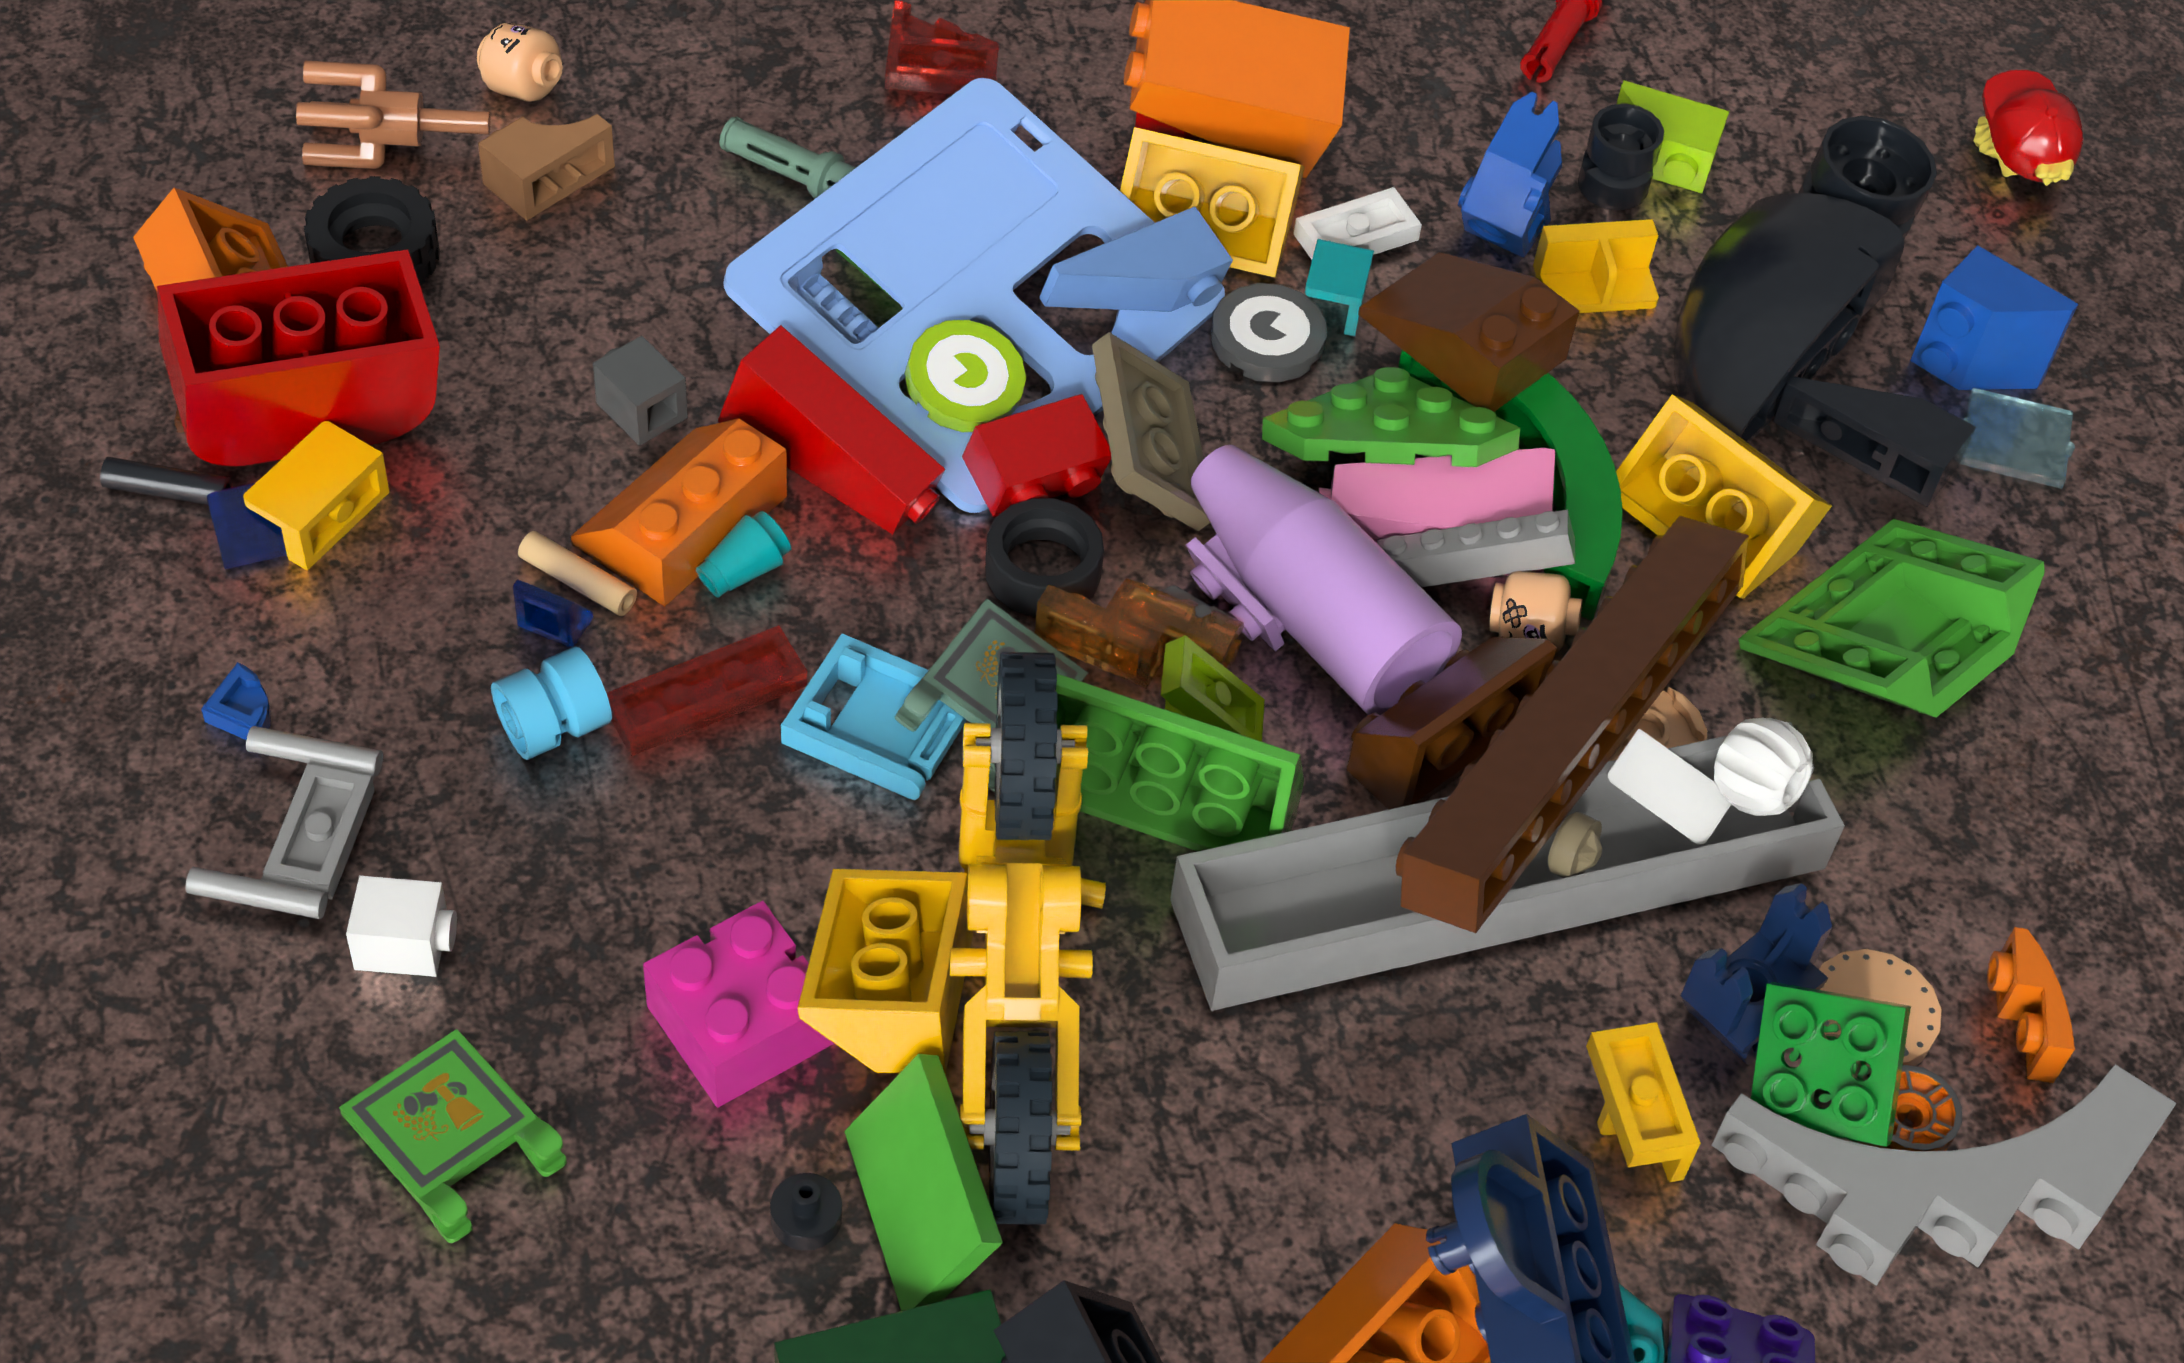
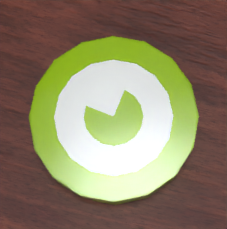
[904,320,1026,432]

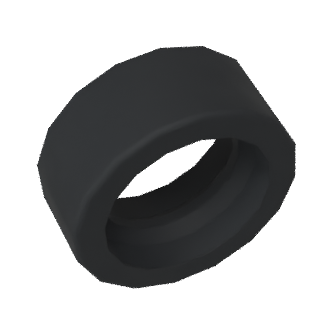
[985,498,1104,617]

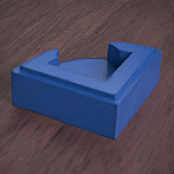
[201,662,271,740]

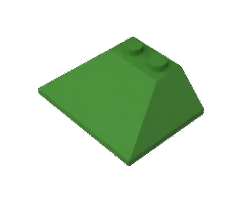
[1738,519,2045,718]

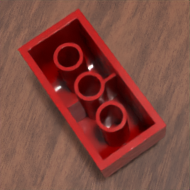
[157,249,440,466]

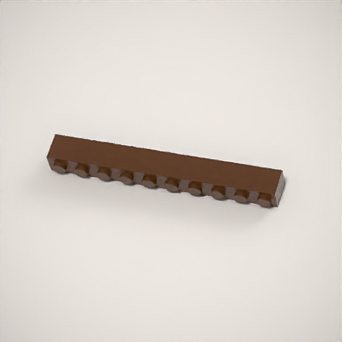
[1396,516,1749,933]

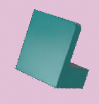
[1305,239,1374,337]

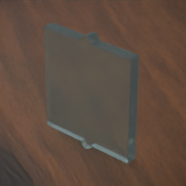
[1960,388,2075,489]

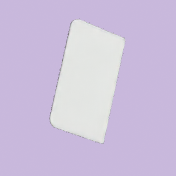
[1608,729,1731,844]

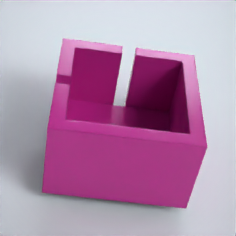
[643,900,835,1108]

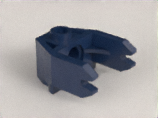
[1680,883,1832,1066]

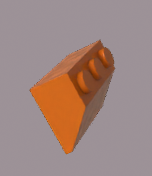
[133,187,288,291]
[571,419,787,607]
[1260,1223,1491,1363]

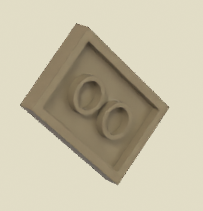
[1092,332,1210,531]

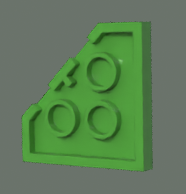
[1262,367,1520,467]

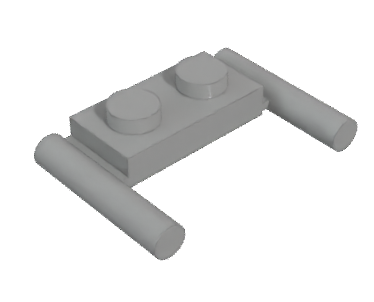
[186,726,383,919]

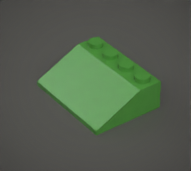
[1056,674,1304,852]

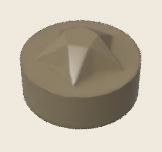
[1548,811,1602,878]

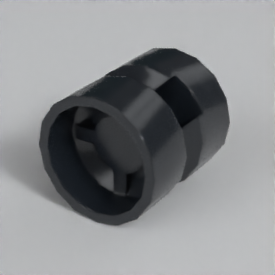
[1578,104,1664,211]

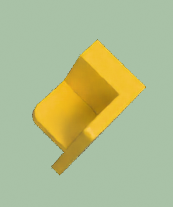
[1533,219,1659,313]
[243,421,390,571]
[1586,1022,1701,1182]

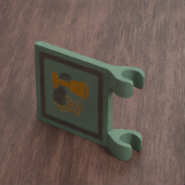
[895,598,1088,792]

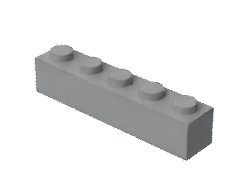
[1377,510,1575,587]

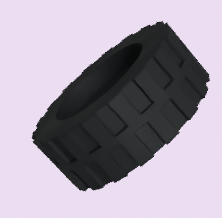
[304,176,440,286]

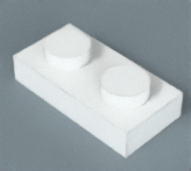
[1293,187,1422,260]

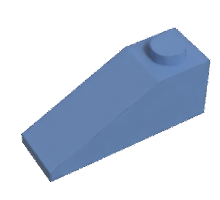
[1039,207,1233,312]

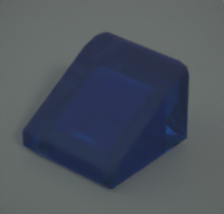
[207,483,287,569]
[513,579,593,647]

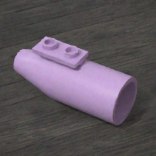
[1186,445,1462,715]

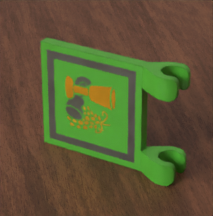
[339,1029,567,1243]

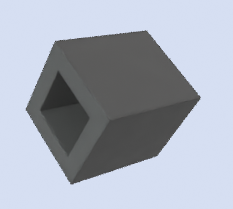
[593,335,688,446]

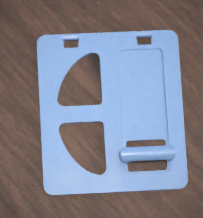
[723,78,1225,513]

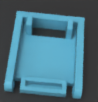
[781,633,966,800]

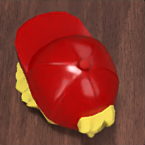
[1973,70,2083,186]

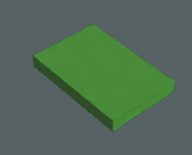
[844,1054,1003,1311]

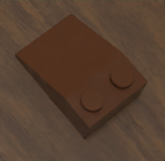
[1358,252,1580,412]

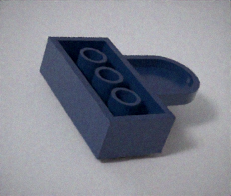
[1426,1114,1635,1363]

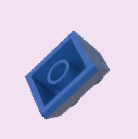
[1910,245,2078,390]

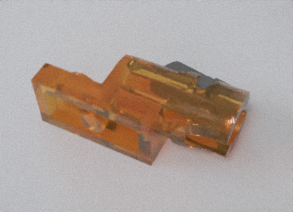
[1035,578,1244,689]

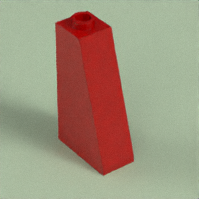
[718,325,945,535]

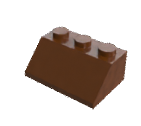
[1346,637,1557,810]

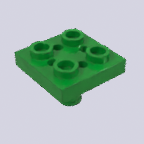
[1751,982,1911,1147]

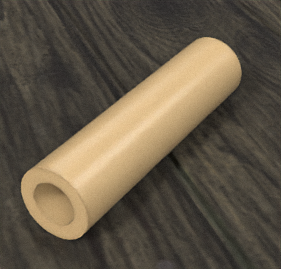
[518,531,637,616]

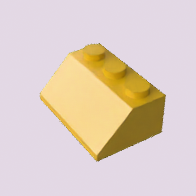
[1120,127,1305,278]
[1616,394,1832,599]
[798,869,973,1075]

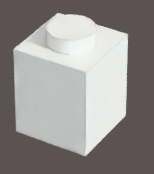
[346,875,457,977]

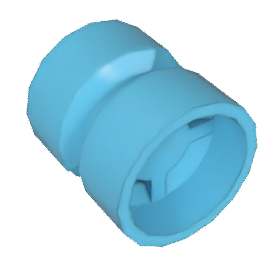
[491,646,612,760]

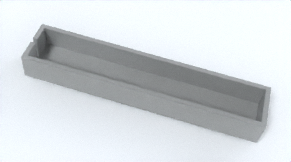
[1170,722,1845,1011]

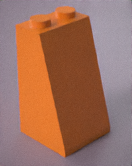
[1124,0,1350,178]

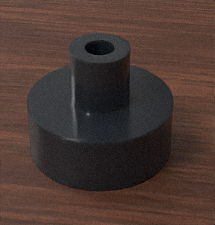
[770,1173,842,1251]

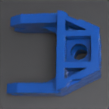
[1458,92,1562,258]

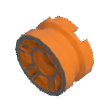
[1856,1065,1962,1151]

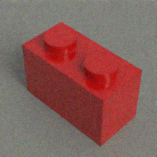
[962,394,1112,517]

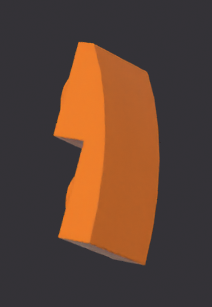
[1987,927,2075,1083]

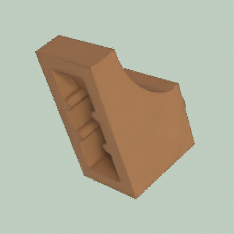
[478,114,615,221]

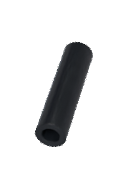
[100,457,233,508]

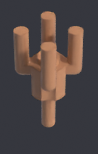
[296,60,491,169]

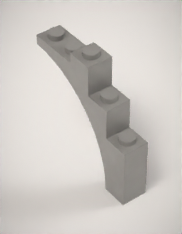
[1711,1064,2176,1286]

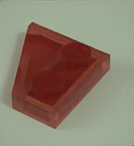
[885,0,999,94]

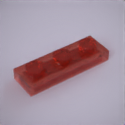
[606,625,807,756]

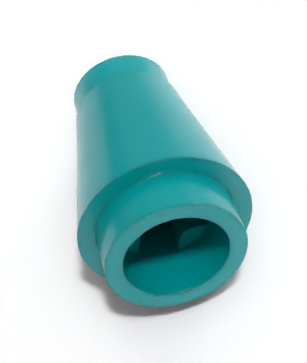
[696,511,791,598]

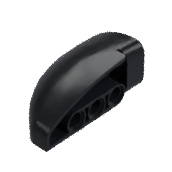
[1674,193,1905,443]

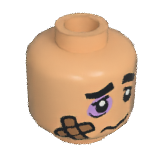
[477,23,563,102]
[1490,571,1582,654]

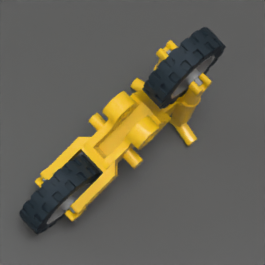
[950,652,1106,1224]

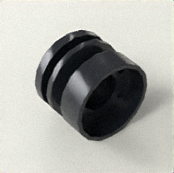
[1798,116,1937,239]

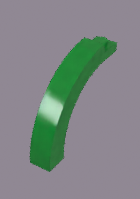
[1398,350,1623,621]

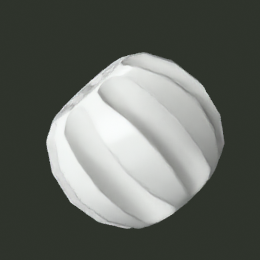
[1714,717,1813,816]

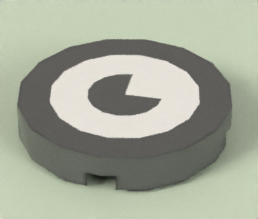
[1211,283,1327,382]

